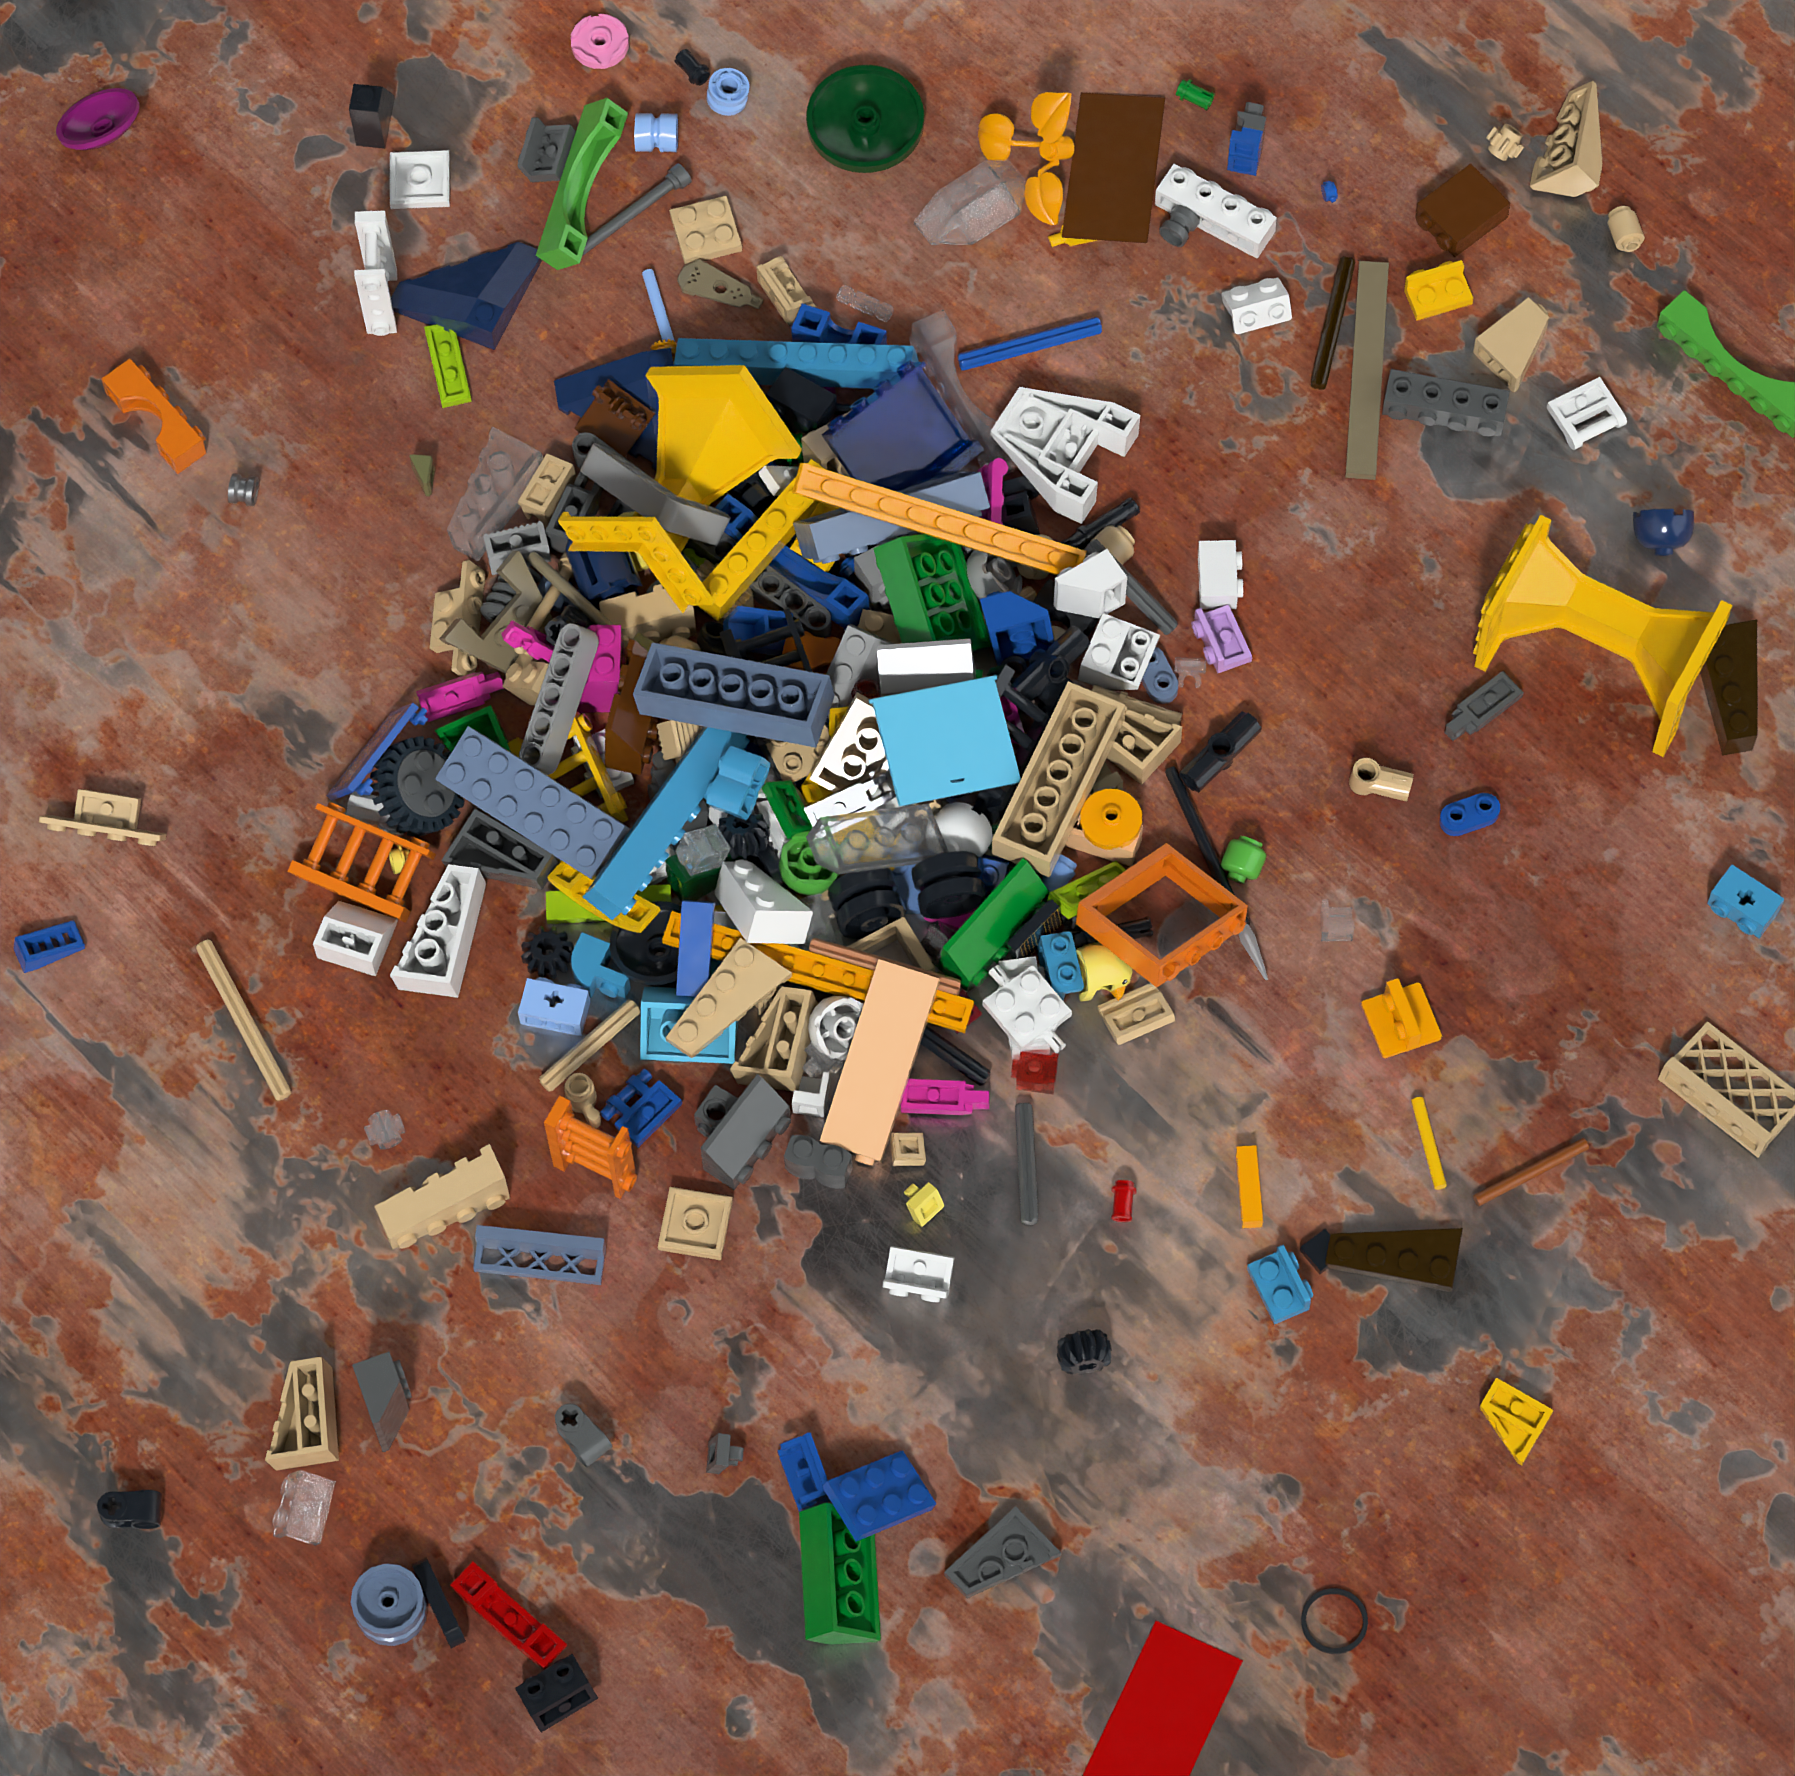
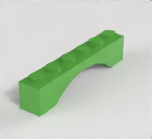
[536,98,628,270]
[1657,290,1795,438]

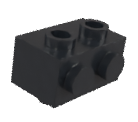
[515,1654,598,1733]

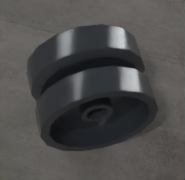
[911,851,988,919]
[828,866,906,939]

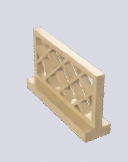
[1658,1021,1795,1158]

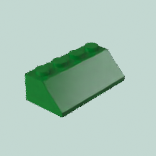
[938,858,1049,992]
[799,1503,881,1645]

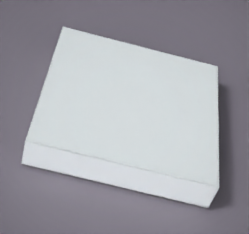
[390,150,450,209]

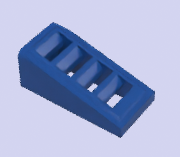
[14,920,85,973]

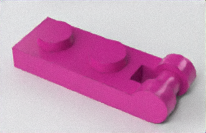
[977,458,1008,525]

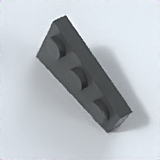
[944,1506,1061,1599]

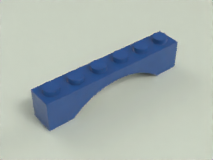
[715,494,870,630]

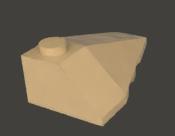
[1530,81,1602,197]

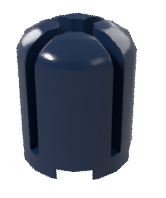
[566,539,643,610]

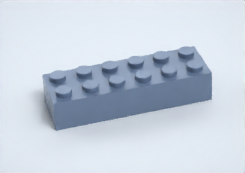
[793,471,990,564]
[633,642,835,748]
[435,726,631,880]

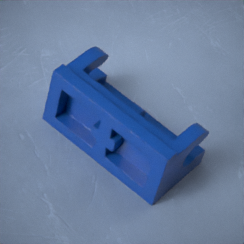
[777,1432,831,1512]

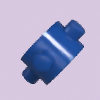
[1321,181,1338,203]

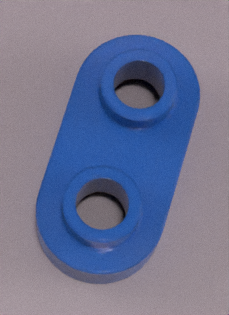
[1439,793,1500,836]

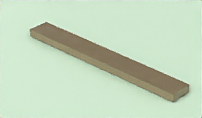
[1345,261,1389,480]

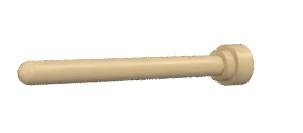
[514,551,574,654]

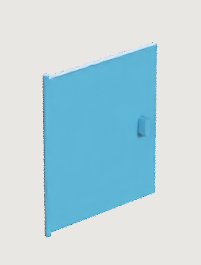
[868,675,1021,807]

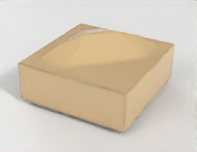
[890,1133,926,1166]

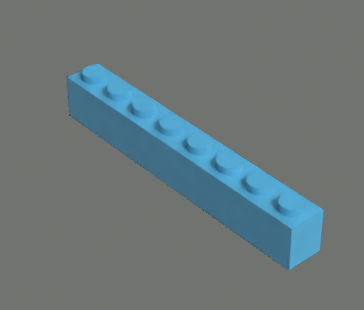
[674,338,919,390]
[582,726,750,920]

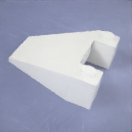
[990,387,1141,524]

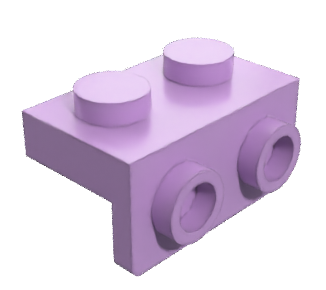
[1191,605,1252,674]

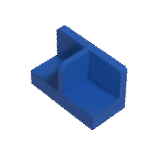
[723,606,793,656]

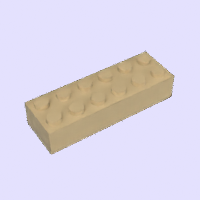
[992,682,1125,877]

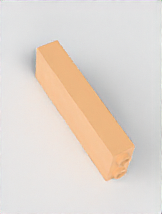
[819,959,940,1166]

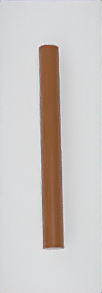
[1473,1138,1589,1207]

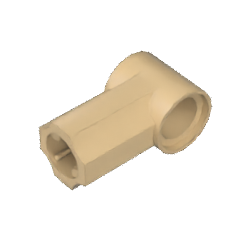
[1349,758,1414,802]

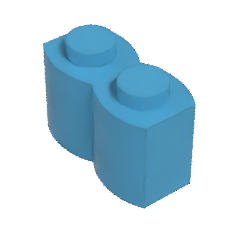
[706,746,771,820]

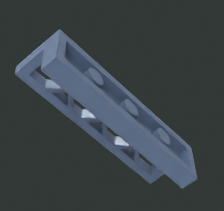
[473,1225,606,1285]

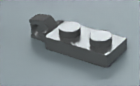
[1444,671,1524,741]

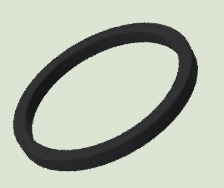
[1301,1588,1368,1654]

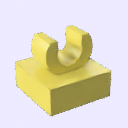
[904,1182,945,1227]

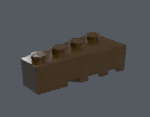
[1700,619,1758,756]

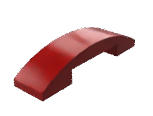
[450,1562,567,1670]

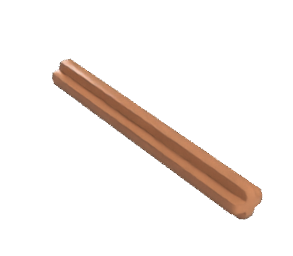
[808,938,961,995]

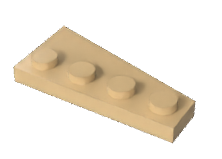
[666,938,792,1058]

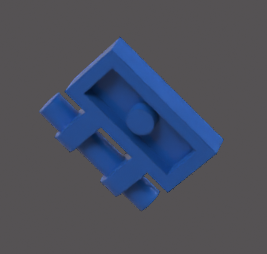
[599,1068,682,1148]

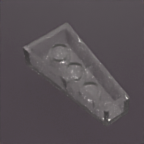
[447,426,543,561]

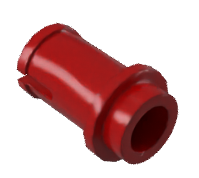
[1111,1180,1137,1222]

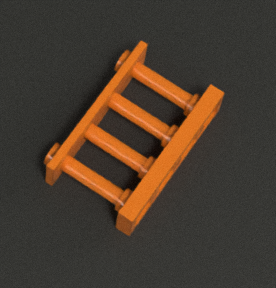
[287,802,436,923]
[544,1095,637,1199]

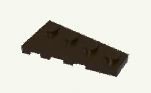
[1325,1228,1463,1292]

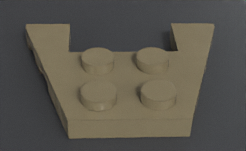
[439,551,553,674]

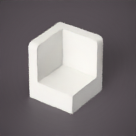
[792,1071,831,1118]

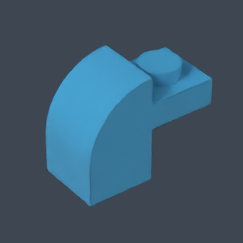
[571,932,631,999]

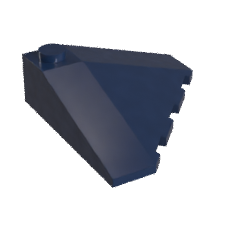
[391,242,542,350]
[554,347,674,471]

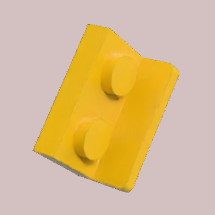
[1404,260,1474,321]

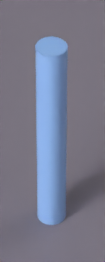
[642,269,675,342]

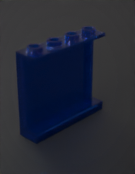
[822,360,984,491]

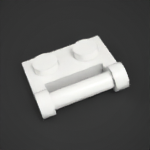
[1547,377,1627,450]

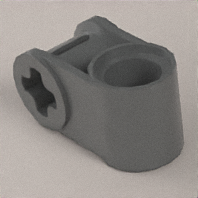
[555,1404,613,1467]

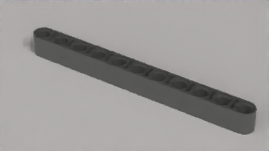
[572,432,832,638]

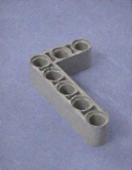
[580,443,731,546]

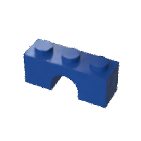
[791,304,887,345]

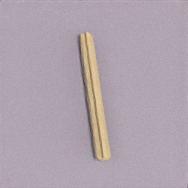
[196,939,291,1101]

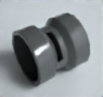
[1159,205,1200,247]

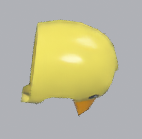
[1076,942,1132,1002]

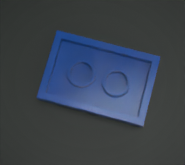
[822,1450,936,1542]

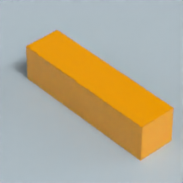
[1236,1145,1263,1229]

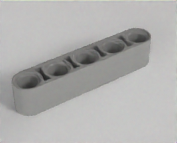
[519,623,599,775]

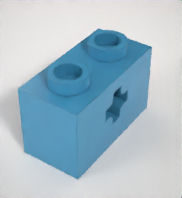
[1707,865,1784,939]

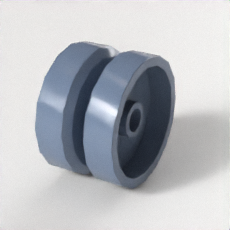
[351,1564,428,1646]

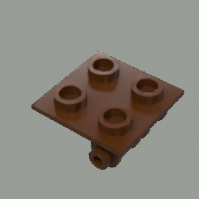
[574,379,655,457]

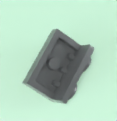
[517,117,576,182]

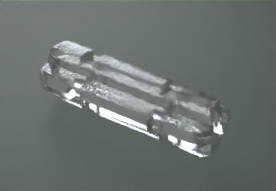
[836,285,894,322]

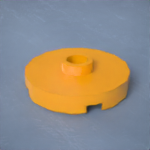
[1080,789,1142,850]

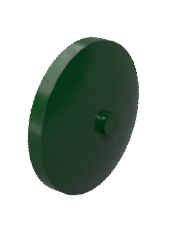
[806,65,924,173]

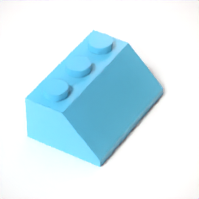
[640,987,738,1064]

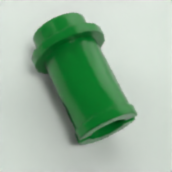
[1176,79,1215,111]

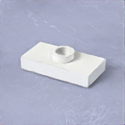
[758,466,799,496]

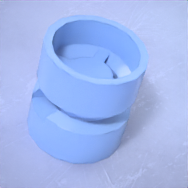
[634,113,678,152]

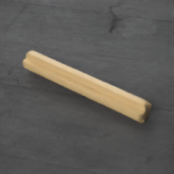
[539,999,640,1092]

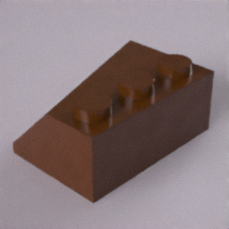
[605,639,660,775]

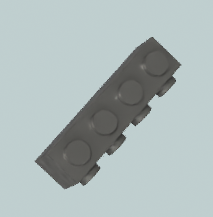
[1382,369,1510,437]

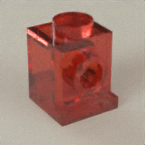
[1011,1051,1059,1095]

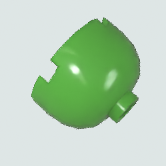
[779,831,843,896]

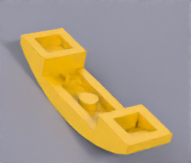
[547,861,661,933]

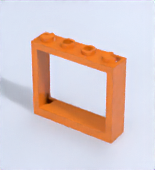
[1076,843,1248,988]

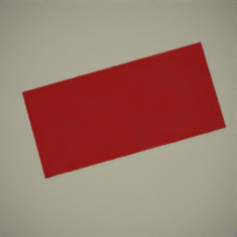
[1082,1621,1243,1776]

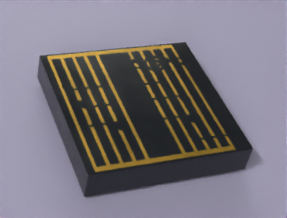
[1007,899,1063,959]

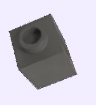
[694,1085,738,1138]

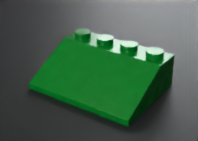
[873,534,992,652]

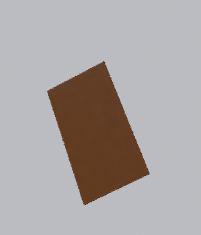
[1062,92,1165,243]

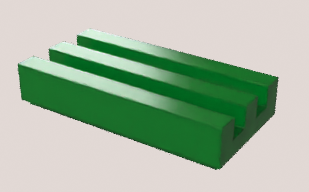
[762,780,815,839]

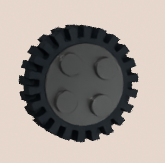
[370,736,465,837]

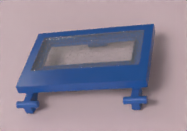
[326,703,428,801]

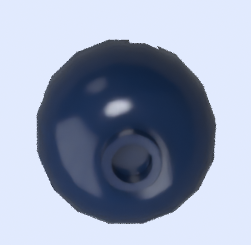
[1633,509,1694,556]

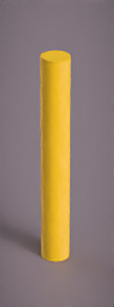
[1411,1097,1447,1190]

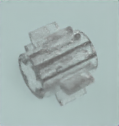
[364,1110,406,1149]

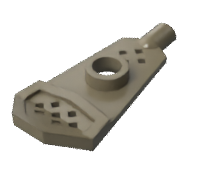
[677,259,763,309]

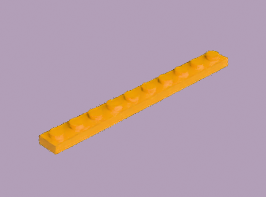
[792,463,1087,575]
[662,911,974,1033]

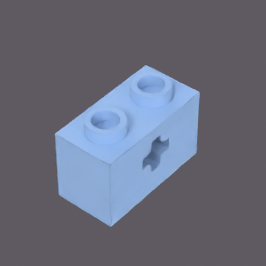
[518,977,590,1036]

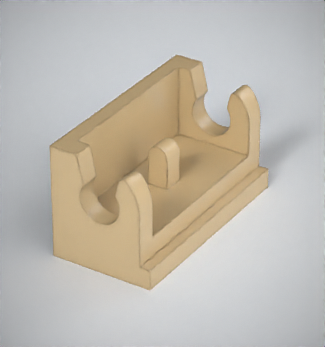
[757,256,816,326]
[518,454,577,528]

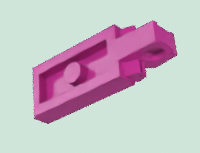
[501,620,555,662]
[416,672,504,722]
[901,1079,990,1115]

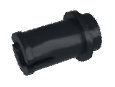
[674,49,710,86]

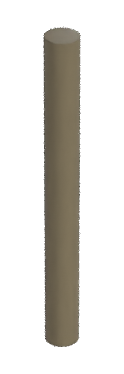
[527,551,614,625]

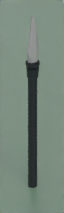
[1165,766,1268,980]

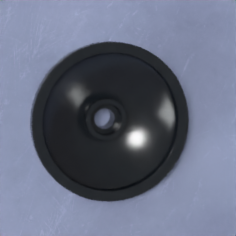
[610,901,682,985]

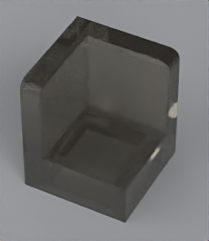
[920,920,955,967]

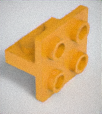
[1361,978,1442,1058]

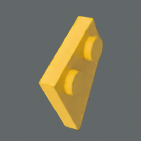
[1480,1378,1553,1466]

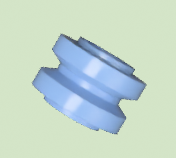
[706,68,750,116]

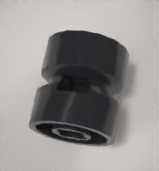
[729,469,778,518]

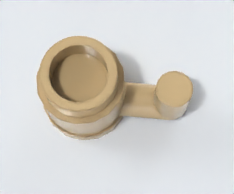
[564,1073,601,1128]

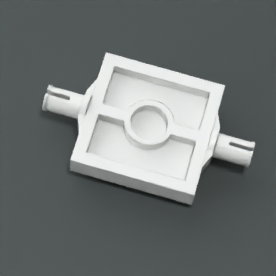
[982,965,1072,1053]

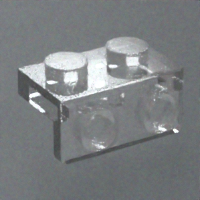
[272,1470,336,1546]

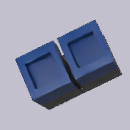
[1227,102,1267,176]

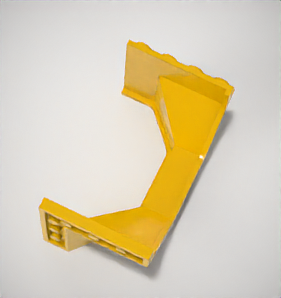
[558,365,802,614]
[1473,515,1733,757]

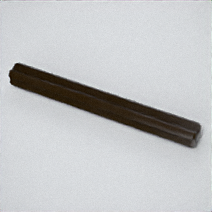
[1310,256,1355,390]

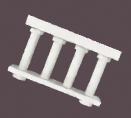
[354,211,397,336]

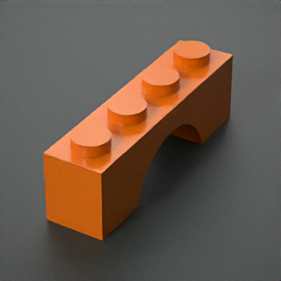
[101,358,206,474]

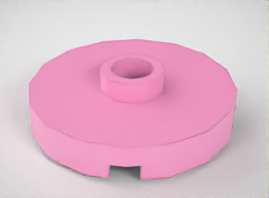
[571,14,629,69]

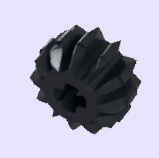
[716,810,770,860]
[521,925,574,979]
[1057,1329,1112,1375]

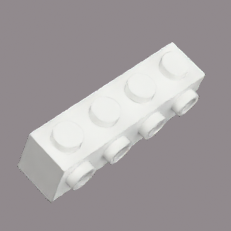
[1155,164,1277,258]

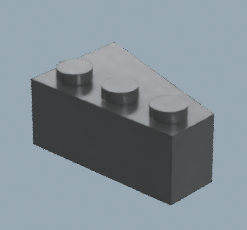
[441,809,559,890]

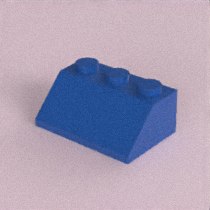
[980,591,1055,666]

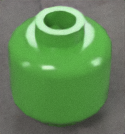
[1221,835,1267,884]

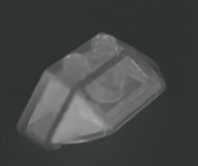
[914,160,1027,245]

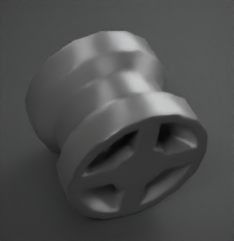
[228,473,259,507]

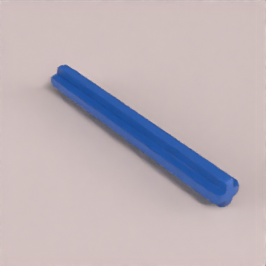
[958,317,1102,370]

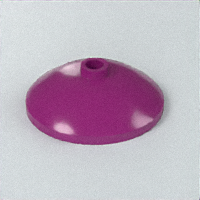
[56,88,140,150]

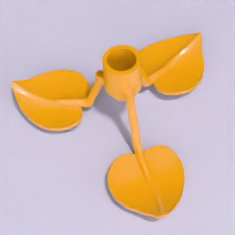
[978,92,1074,225]

